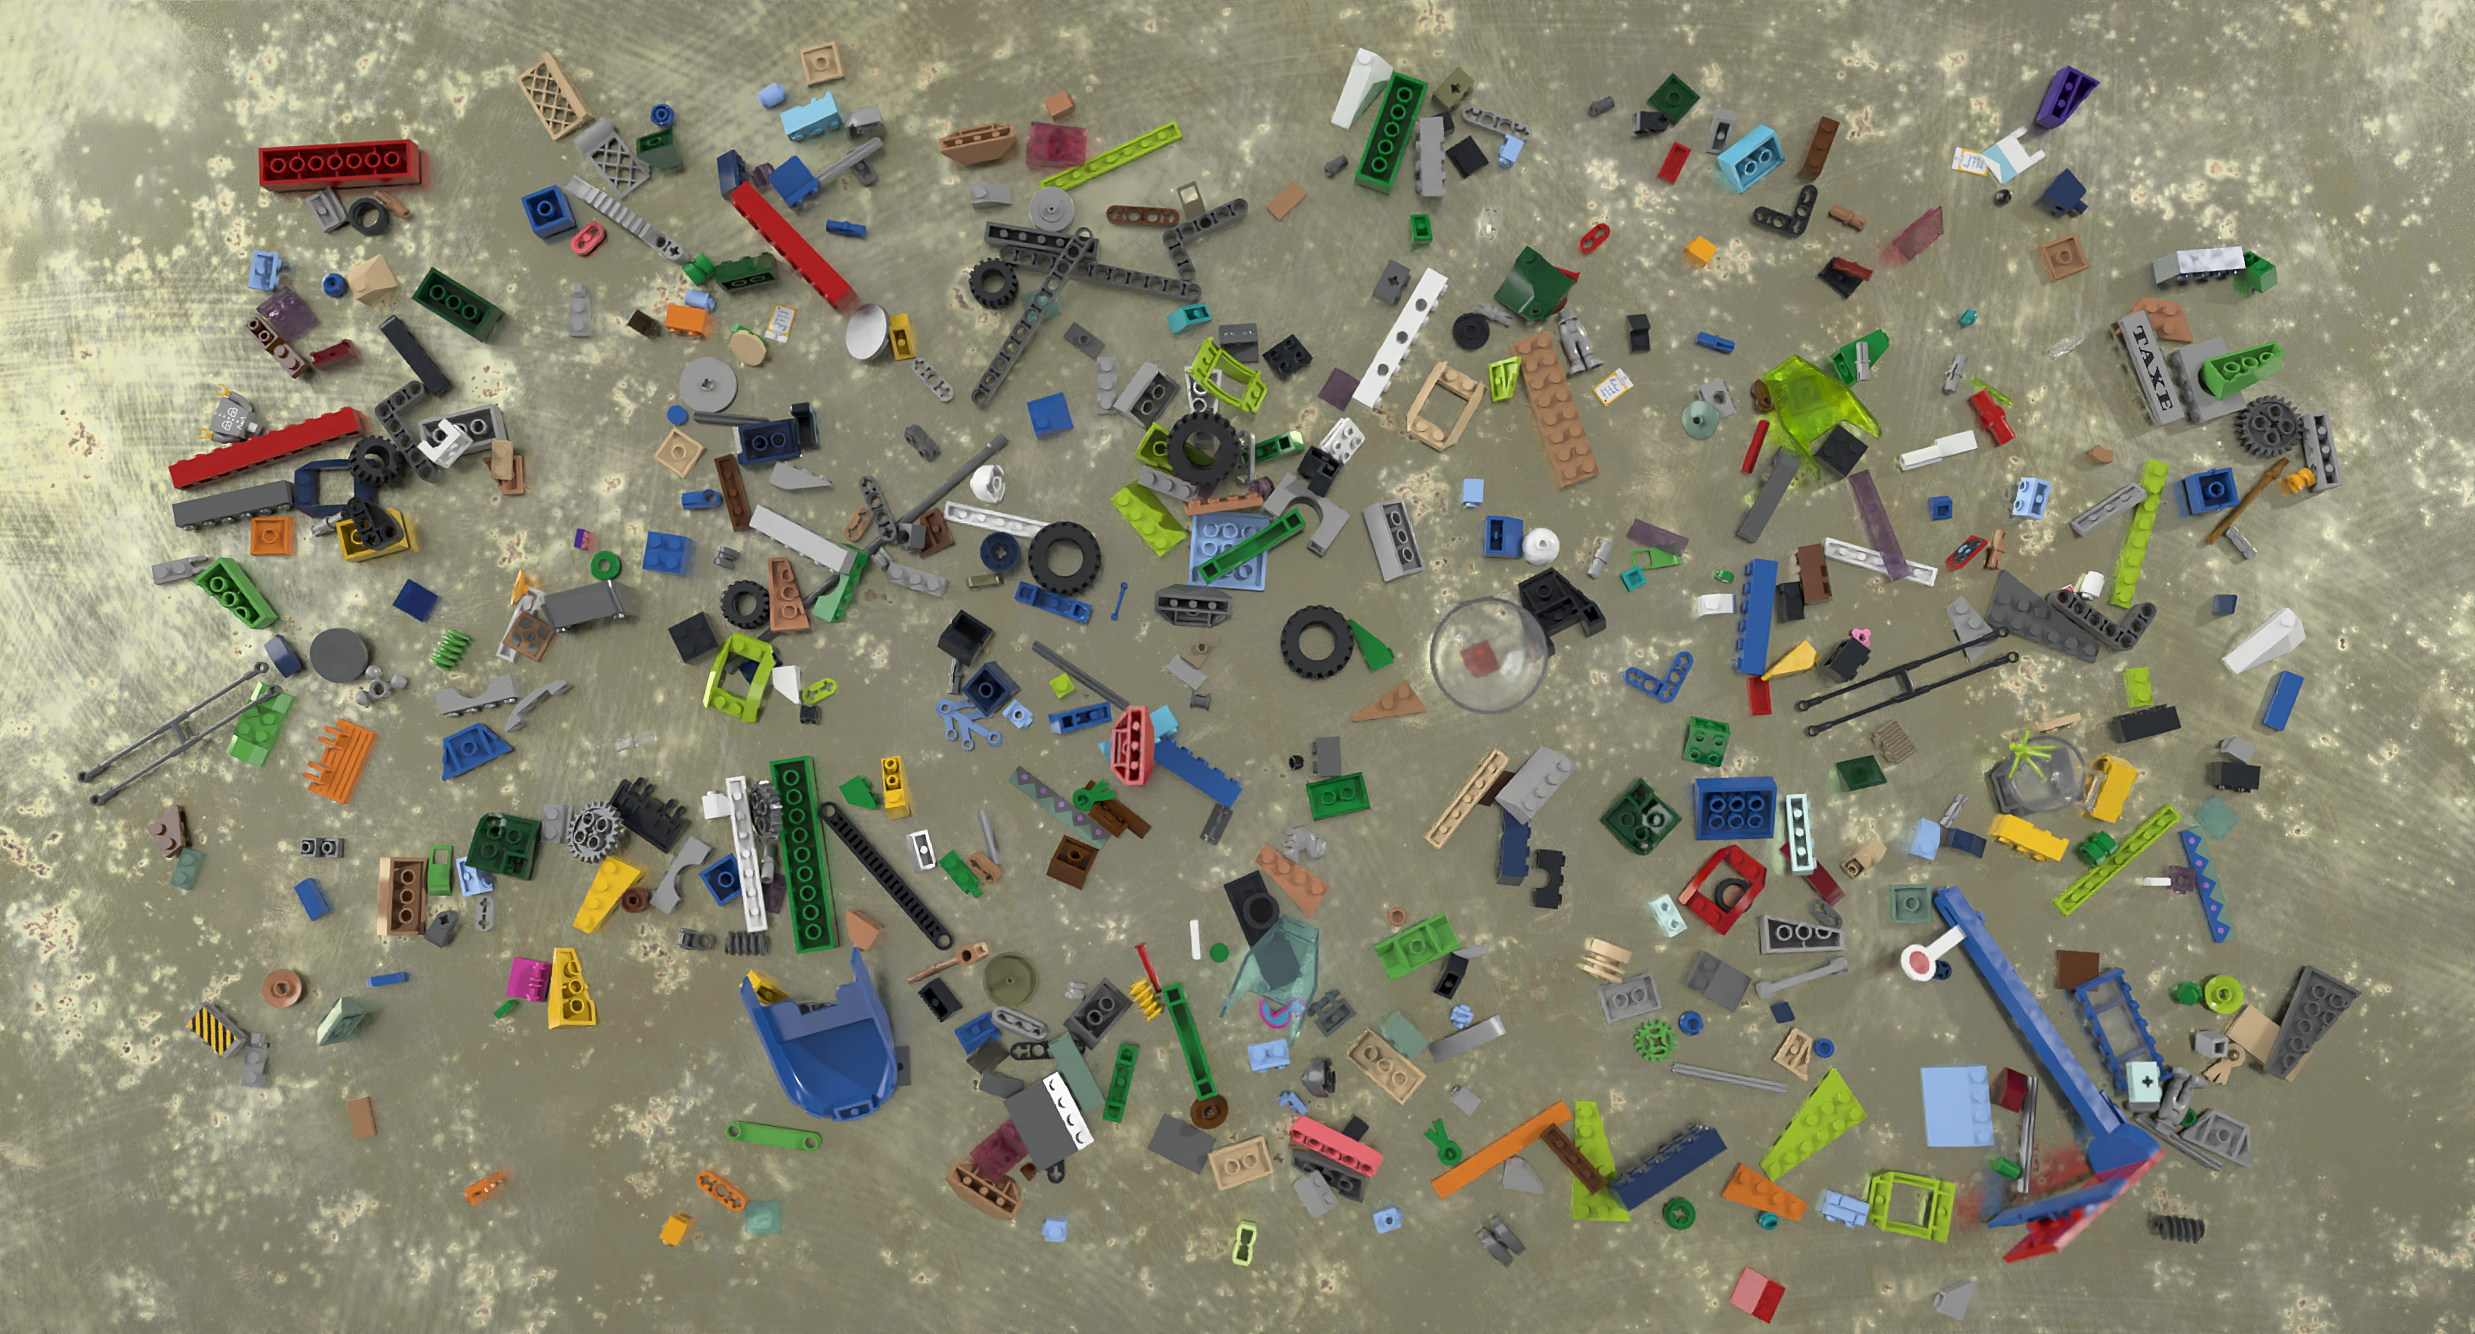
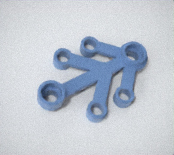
[936,698,1002,751]

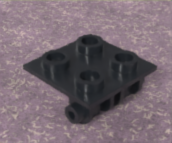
[1262,334,1313,381]

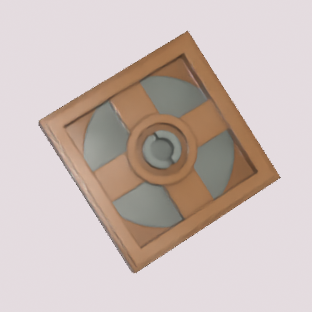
[502,610,555,662]

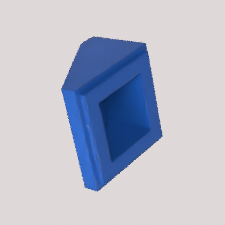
[1930,496,1953,520]

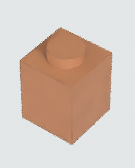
[1044,90,1075,122]

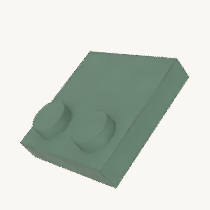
[1890,883,1933,924]

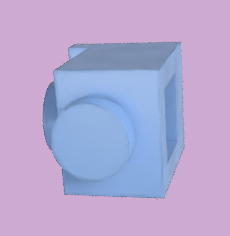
[1498,134,1524,167]
[1002,699,1033,729]

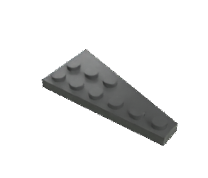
[1985,569,2101,663]

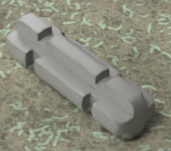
[2225,526,2257,559]
[1940,794,1969,829]

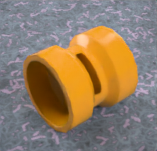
[2286,468,2316,493]

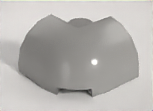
[845,104,884,141]

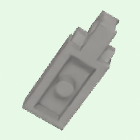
[569,283,591,337]
[241,1032,269,1088]

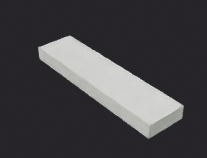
[496,586,545,663]

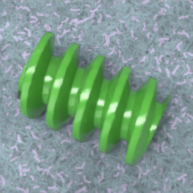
[429,629,470,672]

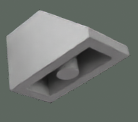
[1707,107,1735,154]
[970,183,1012,210]
[1503,1158,1543,1194]
[1934,1279,1975,1321]

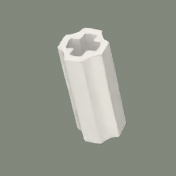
[1899,445,1942,471]

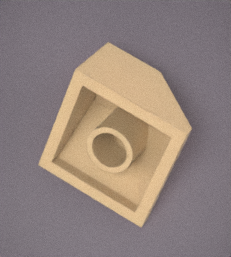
[347,254,399,304]

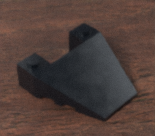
[1518,567,1606,663]

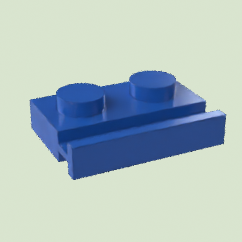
[954,1011,1002,1056]

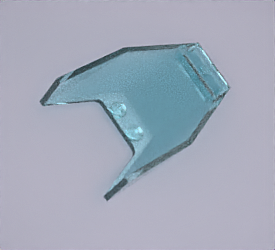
[1219,914,1319,1049]

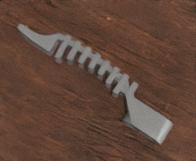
[564,174,689,266]

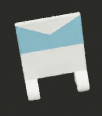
[1980,125,2045,185]

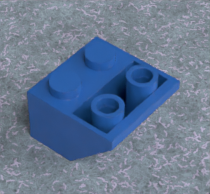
[1483,516,1523,558]

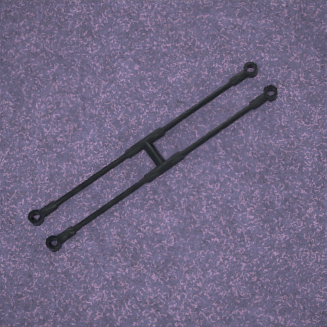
[1796,626,2019,737]

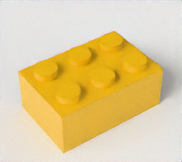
[335,508,409,563]

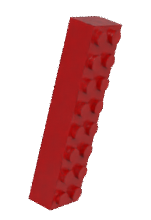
[258,139,419,192]
[730,181,858,312]

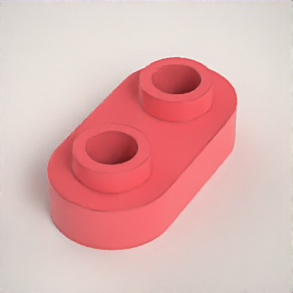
[571,222,605,255]

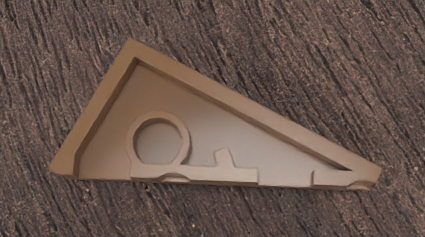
[1351,680,1427,722]

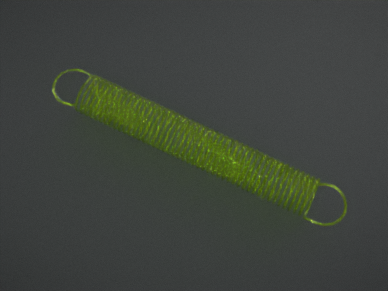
[1968,376,2017,407]

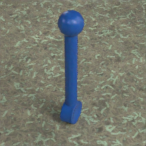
[1111,582,1128,621]

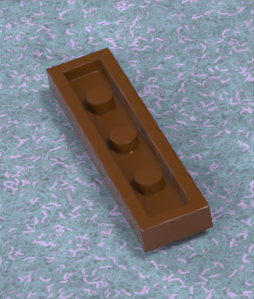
[714,454,753,533]
[1539,1122,1607,1195]

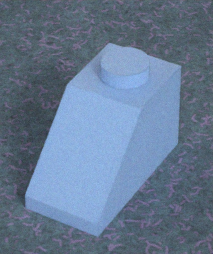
[1908,818,1940,861]

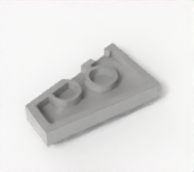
[1945,595,2000,664]

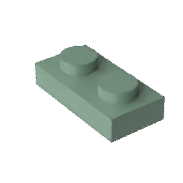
[170,847,204,890]

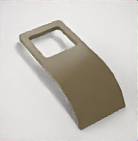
[1176,181,1211,232]

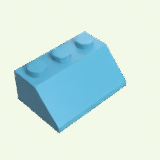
[1717,124,1785,193]

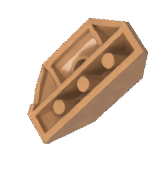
[939,122,1016,165]
[945,1160,1022,1221]

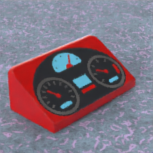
[1946,535,1988,570]

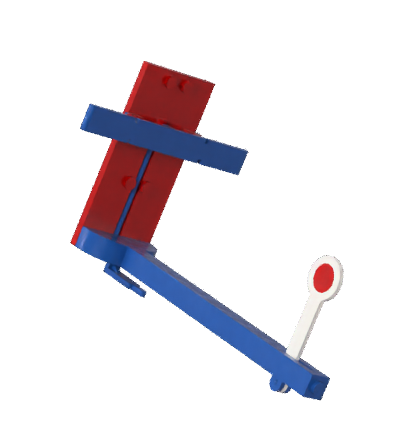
[1901,885,2166,1264]

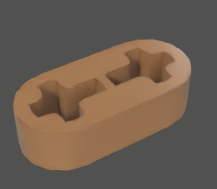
[844,508,873,542]
[967,851,1002,884]

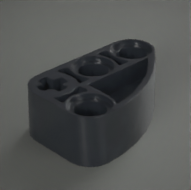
[347,497,404,551]

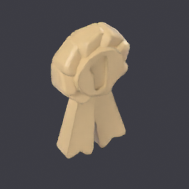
[2203,1043,2246,1086]

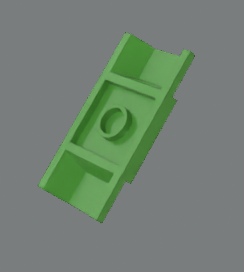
[226,681,294,767]
[1374,912,1461,982]

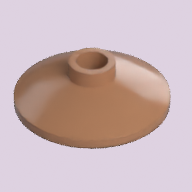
[262,969,302,1008]

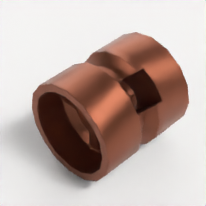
[620,888,652,913]

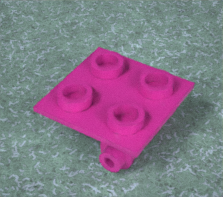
[506,957,552,1003]

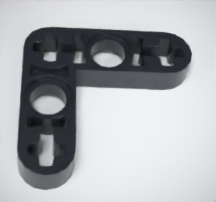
[1751,184,1818,238]

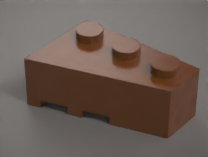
[1796,543,1833,605]

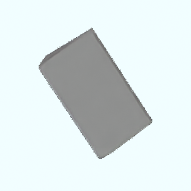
[1166,654,1208,691]
[905,829,937,873]

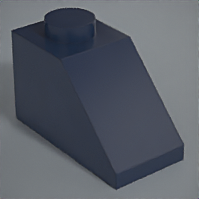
[1944,828,1987,859]

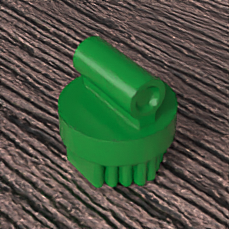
[2177,980,2203,1006]

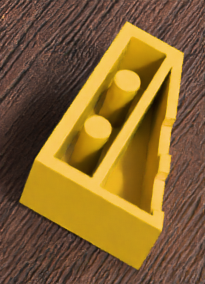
[2088,753,2138,823]

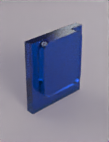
[393,579,439,622]

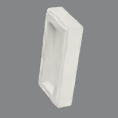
[1934,430,1977,458]
[1190,919,1201,959]

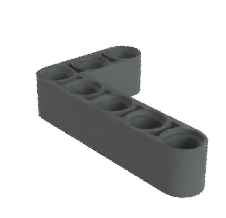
[1162,198,1248,283]
[375,380,441,483]
[1737,444,1801,543]
[2049,589,2157,652]

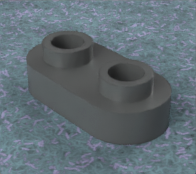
[847,150,877,185]

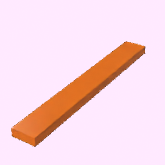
[1431,1100,1573,1200]

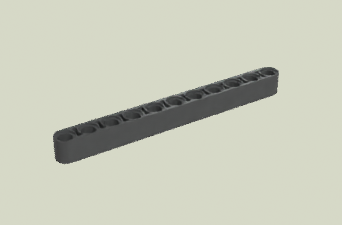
[971,227,1094,406]
[999,245,1202,304]

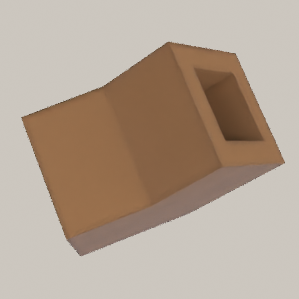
[2087,445,2113,464]

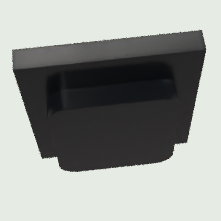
[1445,135,1489,180]

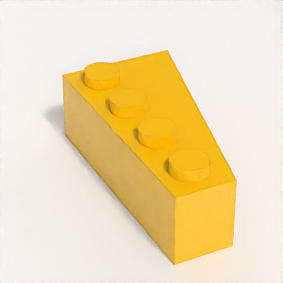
[572,855,647,934]

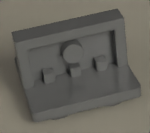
[1219,323,1259,362]

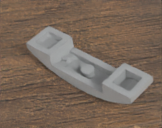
[504,680,572,733]
[1427,1014,1506,1063]

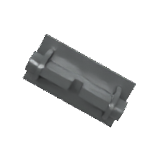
[904,424,941,463]
[1199,803,1234,846]

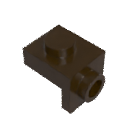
[626,309,659,337]

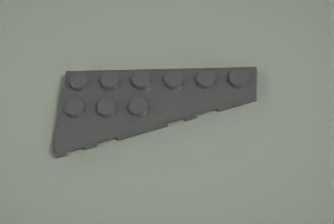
[2263,965,2362,1079]

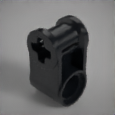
[1633,111,1671,134]

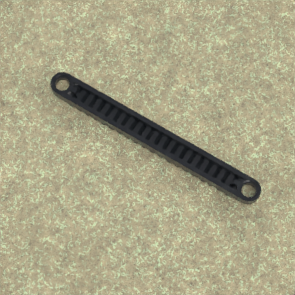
[819,801,954,951]

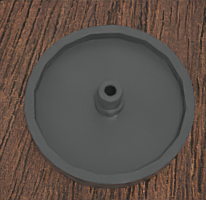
[310,627,368,683]

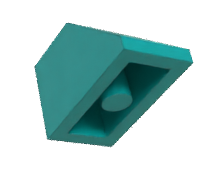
[1166,303,1213,334]

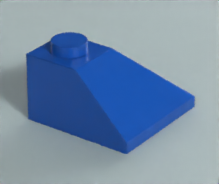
[1027,392,1074,439]

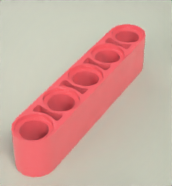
[1289,1116,1383,1177]

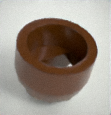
[1019,1165,1036,1181]

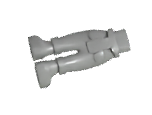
[1557,308,1604,376]
[2154,1066,2208,1137]

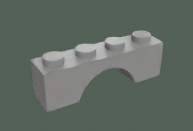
[435,674,521,718]
[649,836,714,915]

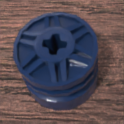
[980,532,1021,573]

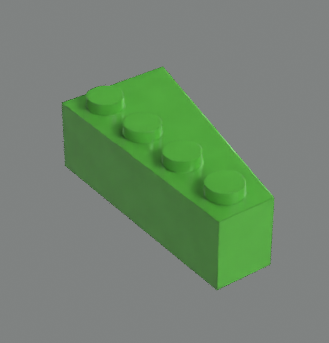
[2200,341,2286,401]
[192,557,278,630]

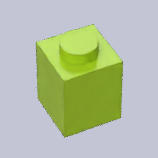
[1049,672,1077,700]

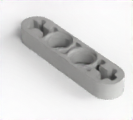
[1461,105,1532,143]

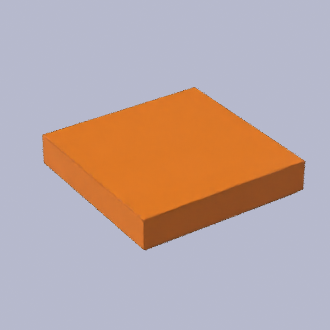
[250,517,292,556]

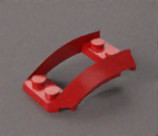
[1678,844,1767,936]

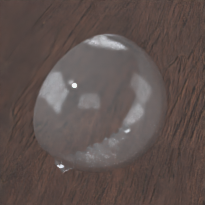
[1430,591,1548,715]

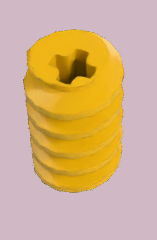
[1127,978,1165,1022]

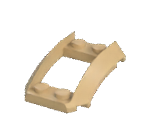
[1406,361,1487,451]

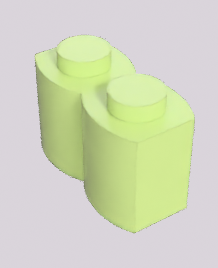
[1233,1220,1257,1266]

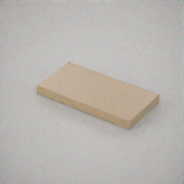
[2225,1004,2313,1082]
[1343,1026,1427,1106]

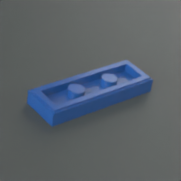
[2263,670,2304,731]

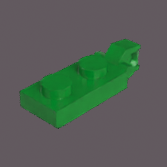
[938,849,983,899]

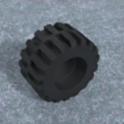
[969,258,1018,310]
[347,435,402,488]
[720,580,770,629]

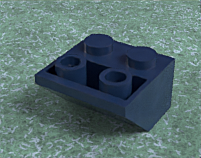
[716,149,749,200]

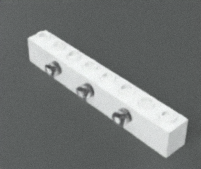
[1351,267,1448,412]

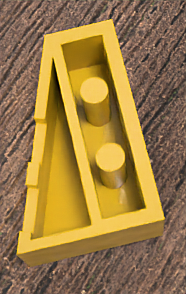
[1994,814,2070,863]

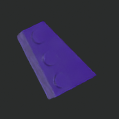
[2035,65,2101,130]

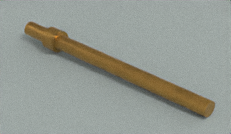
[2206,457,2289,545]

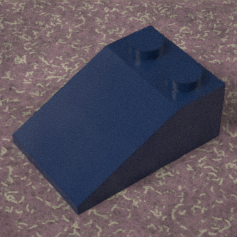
[732,418,800,465]

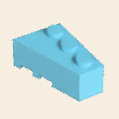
[780,91,844,141]

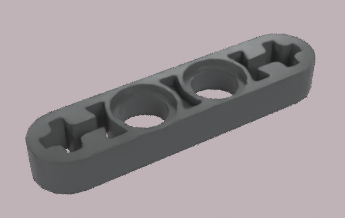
[859,475,898,544]

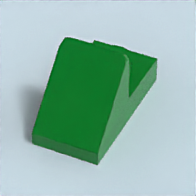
[1410,214,1433,245]

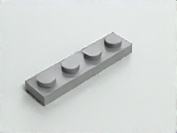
[2071,482,2148,538]

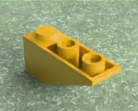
[881,755,910,819]

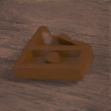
[919,507,954,558]

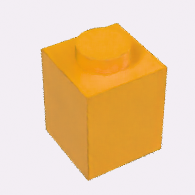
[1685,235,1718,268]
[659,1213,692,1247]

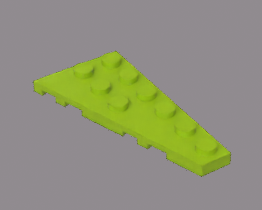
[1759,1067,1868,1182]
[1572,1100,1631,1222]

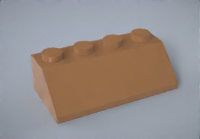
[376,857,428,936]

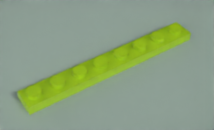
[2109,459,2170,610]

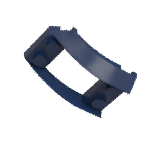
[294,459,375,518]

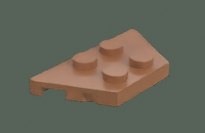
[2118,297,2193,344]

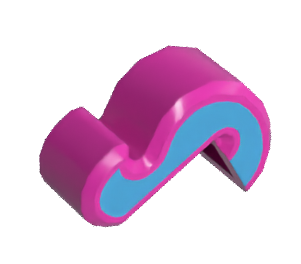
[1259,998,1307,1029]

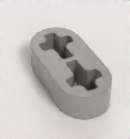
[475,895,497,932]
[1450,944,1488,959]

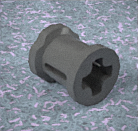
[1190,691,1211,711]

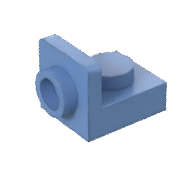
[1278,1090,1308,1115]

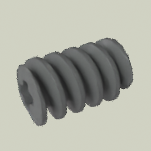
[725,931,768,956]
[2157,1214,2205,1244]

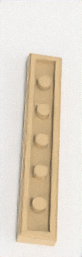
[1424,748,1512,851]

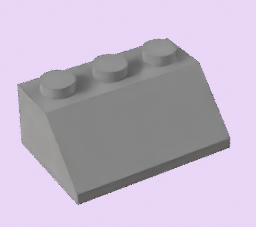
[1113,361,1181,432]

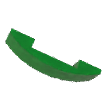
[1102,1043,1139,1124]

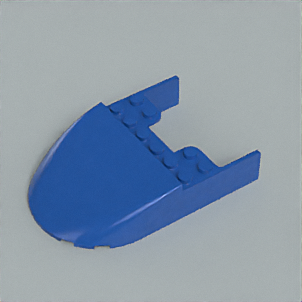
[740,946,898,1122]

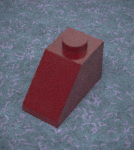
[1993,1067,2026,1113]

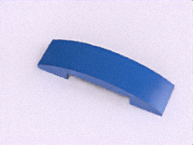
[1014,581,1092,624]

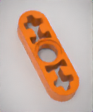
[696,1170,747,1212]

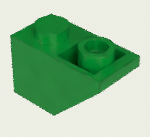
[2239,251,2278,293]
[839,775,881,810]

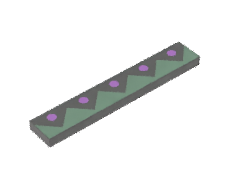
[1008,766,1112,850]

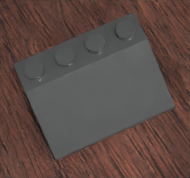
[1003,1072,1094,1172]

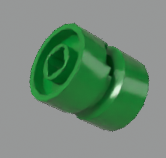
[682,251,716,287]
[2080,831,2119,867]

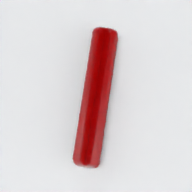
[1741,420,1770,474]

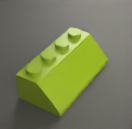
[1110,478,1189,560]

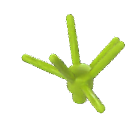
[2009,730,2055,779]

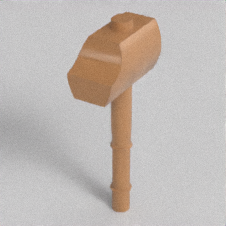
[907,940,989,984]

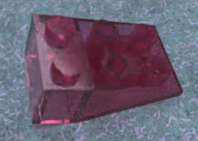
[1025,121,1087,167]
[1895,206,1944,262]
[969,1118,1029,1183]

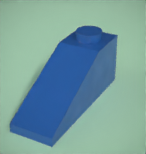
[1048,702,1113,733]

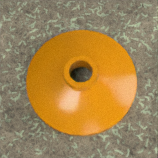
[510,569,529,606]

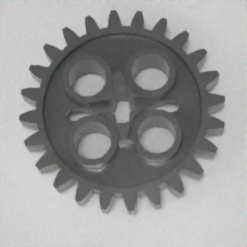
[2238,395,2303,457]
[748,780,783,844]
[567,801,624,864]

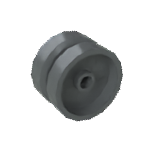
[1477,1216,1526,1268]

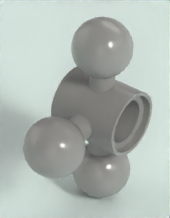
[355,665,407,706]

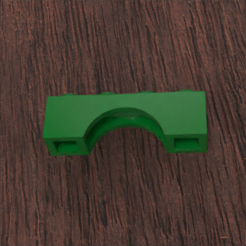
[812,543,869,623]

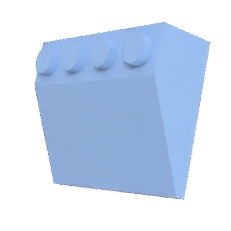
[1921,1064,1994,1147]

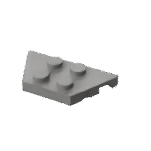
[2179,1109,2253,1170]

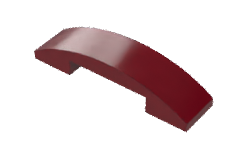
[1779,841,1845,907]

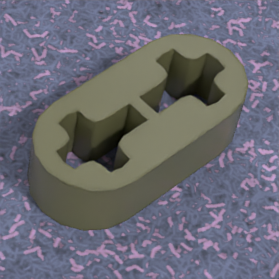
[966,573,1003,588]

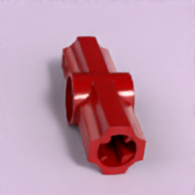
[1970,388,2016,446]

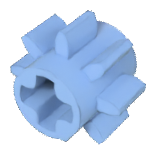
[1450,1004,1473,1029]

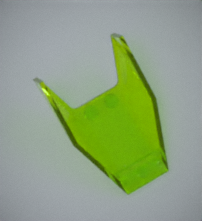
[1763,354,1882,481]

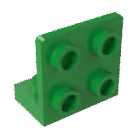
[1683,716,1731,767]

